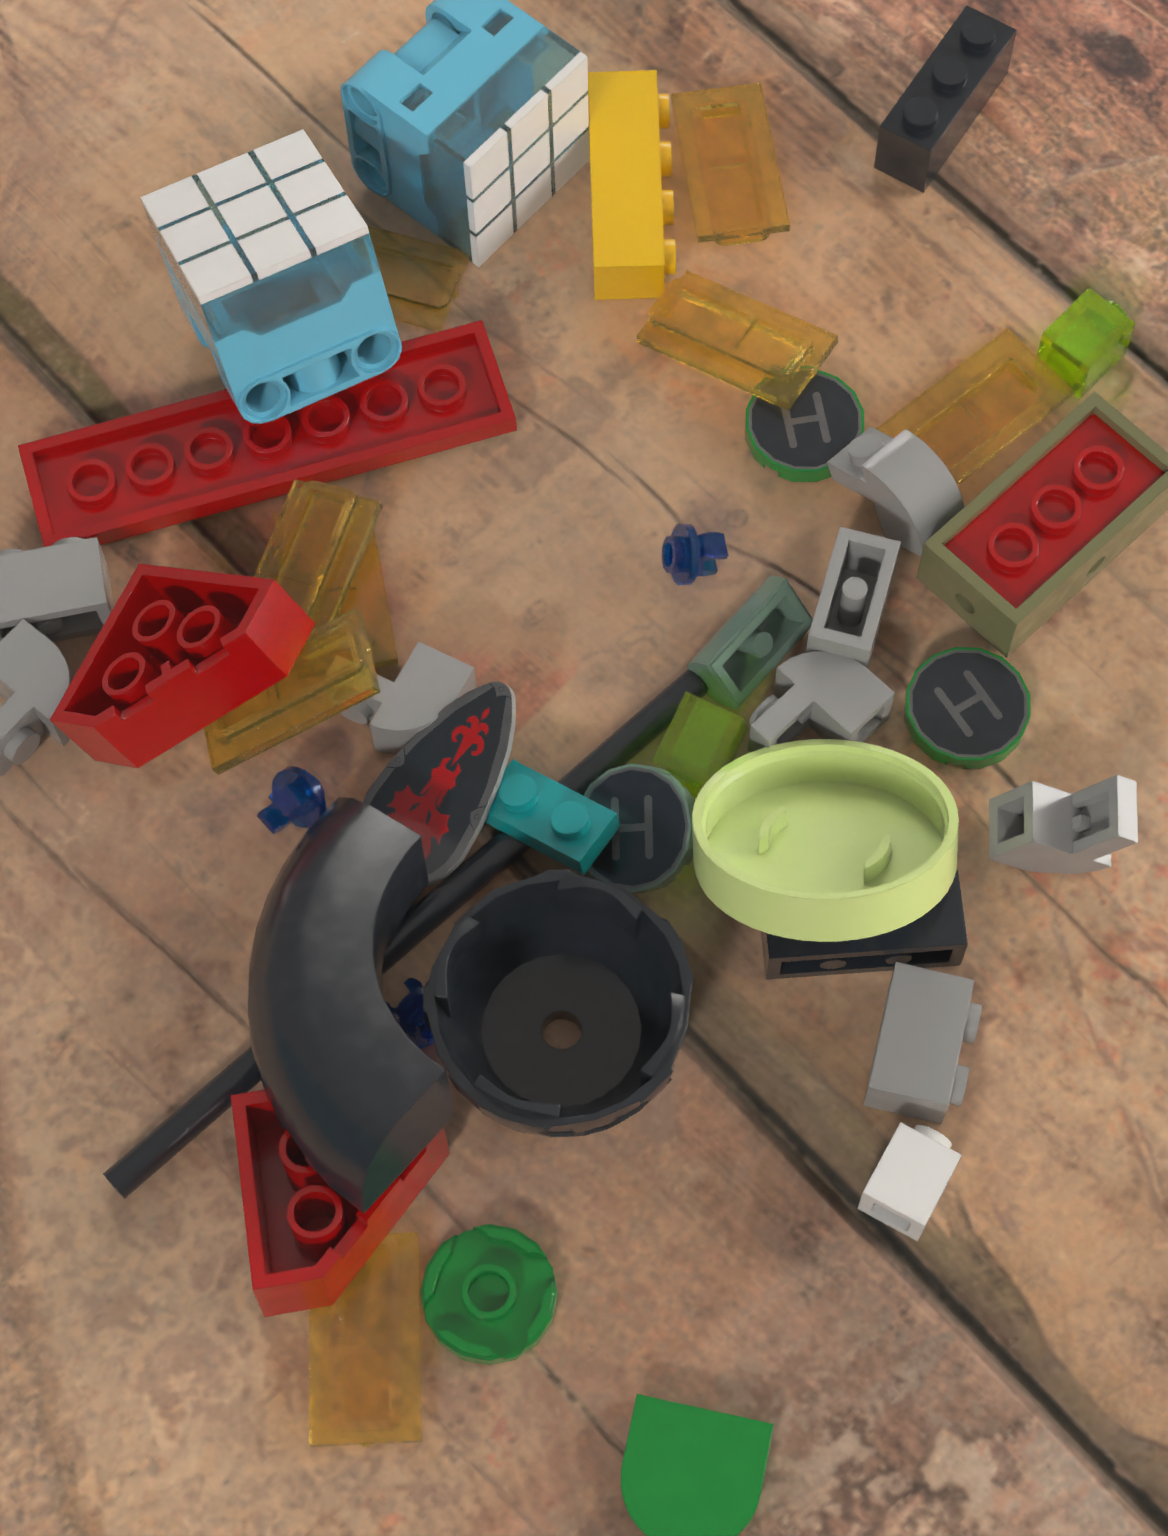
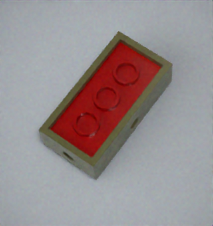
[916,391,1168,658]

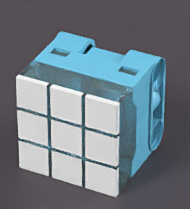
[340,0,589,267]
[140,129,402,424]

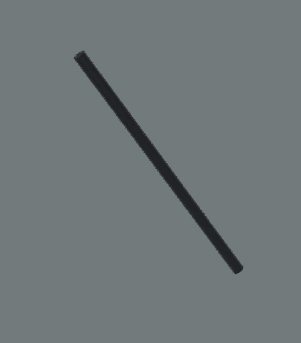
[103,670,707,1199]

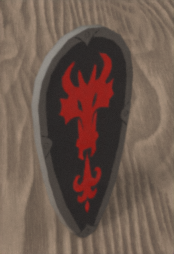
[363,681,516,887]

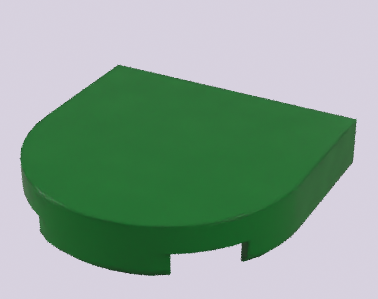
[621,1394,774,1536]

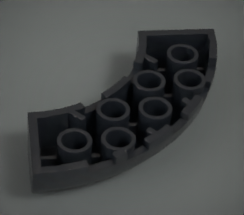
[248,797,454,1214]

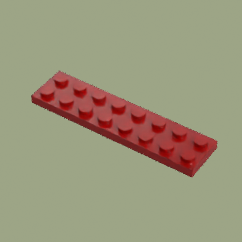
[18,320,517,547]

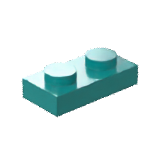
[485,759,620,875]

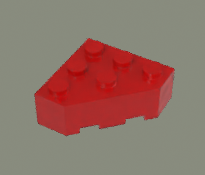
[50,563,316,769]
[231,1089,450,1317]

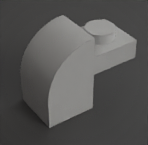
[827,426,965,557]
[0,619,73,776]
[326,641,477,755]
[748,651,895,752]
[989,775,1138,874]

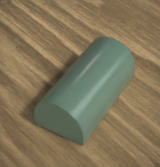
[688,576,813,709]

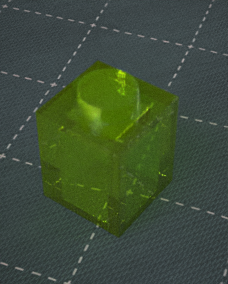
[1034,288,1135,399]
[652,692,749,799]

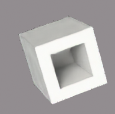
[857,1122,962,1241]

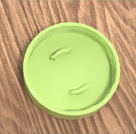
[692,739,959,942]

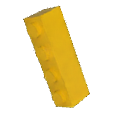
[588,70,676,300]

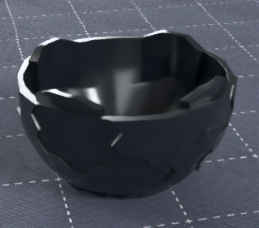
[423,869,695,1138]

